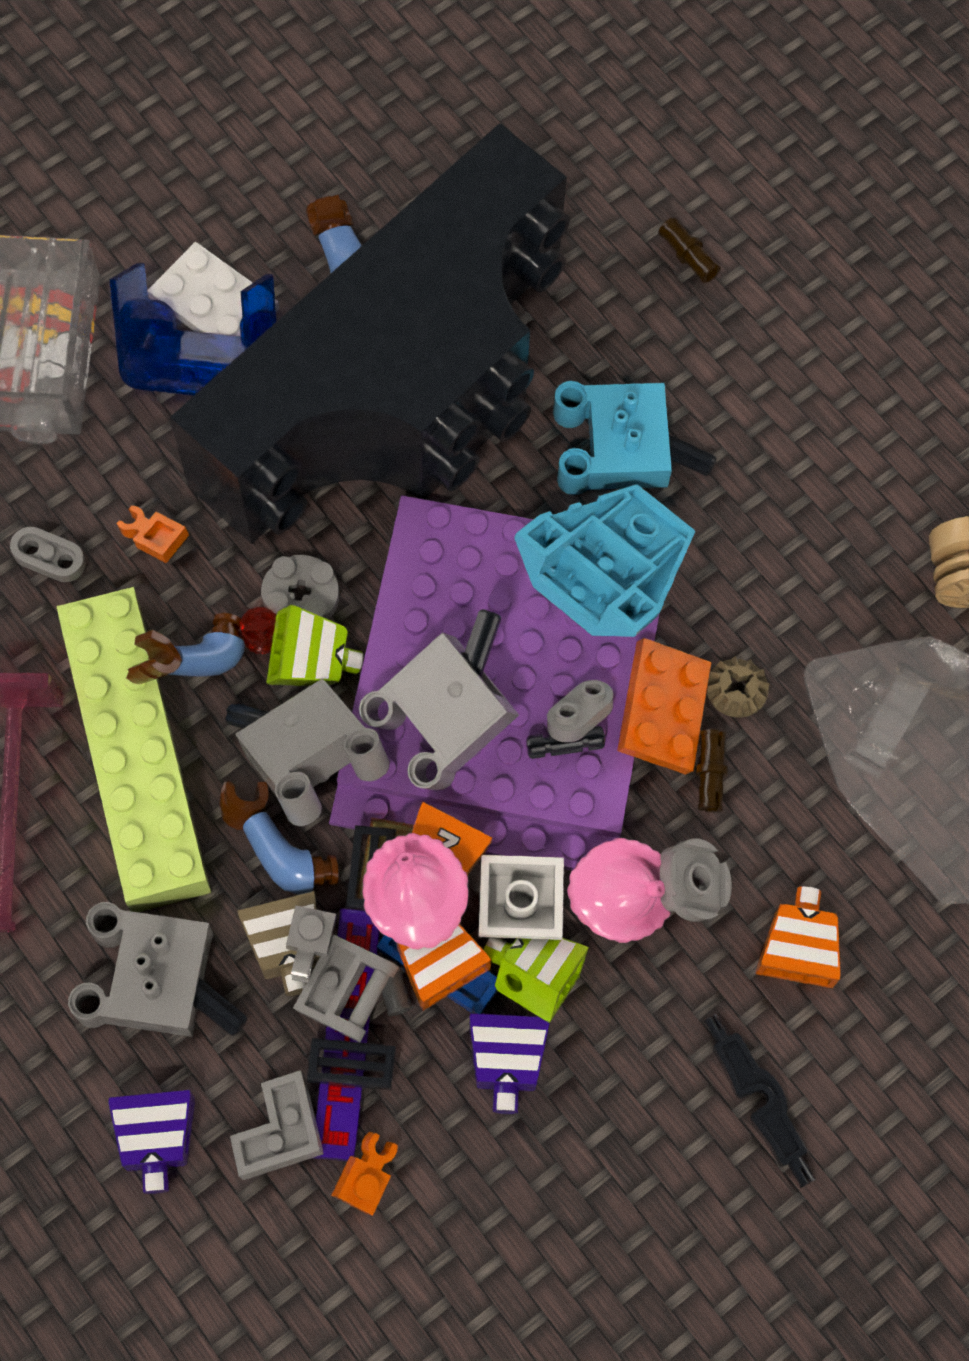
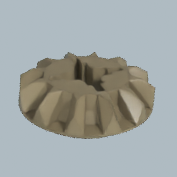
[707,656,770,718]

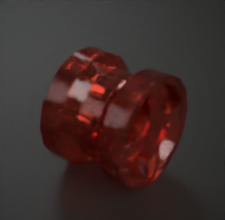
[240,607,276,654]

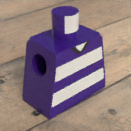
[469,1014,549,1114]
[109,1090,195,1194]

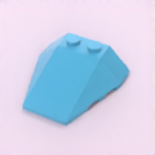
[514,484,695,637]

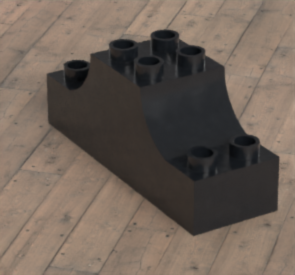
[170,123,570,544]

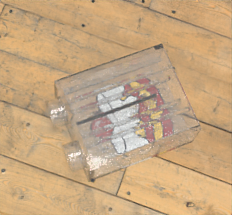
[0,235,100,444]

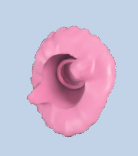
[362,833,469,950]
[567,838,671,943]

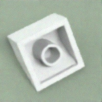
[479,855,564,940]

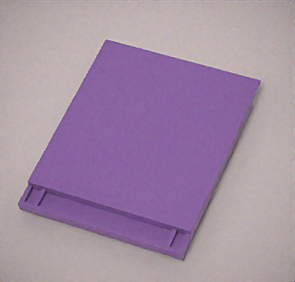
[329,496,659,870]

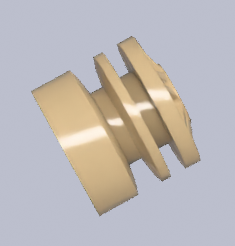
[929,516,969,608]

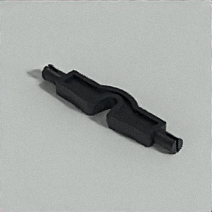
[704,1013,816,1188]

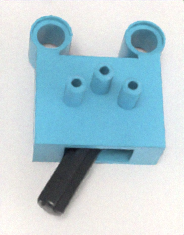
[553,381,717,495]

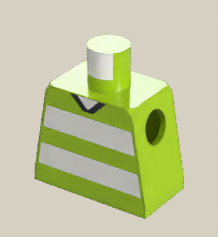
[266,605,363,686]
[484,937,589,1023]

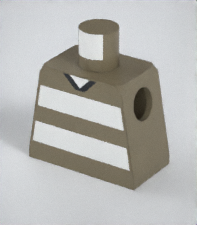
[238,891,320,996]

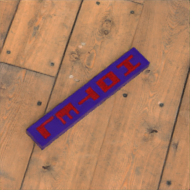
[314,909,380,1161]

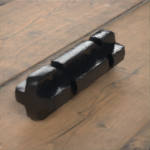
[526,726,605,759]

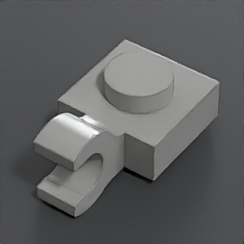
[286,905,336,983]

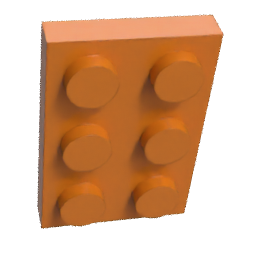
[617,638,711,775]

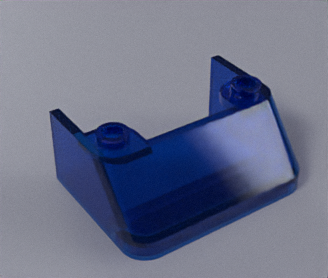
[109,262,276,396]

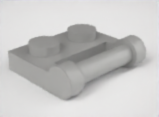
[293,934,399,1043]

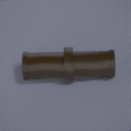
[658,217,721,284]
[696,729,728,813]

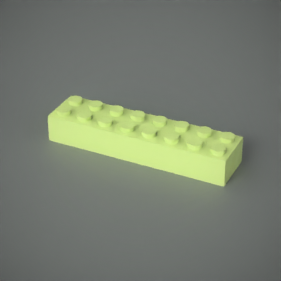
[56,587,211,912]

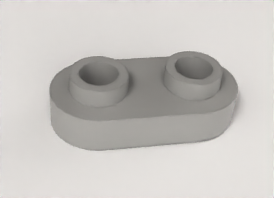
[10,527,86,582]
[547,680,613,742]

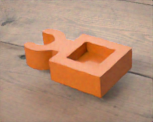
[116,506,189,563]
[331,1132,398,1216]

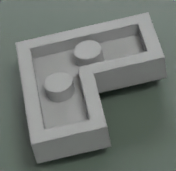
[230,1070,324,1180]

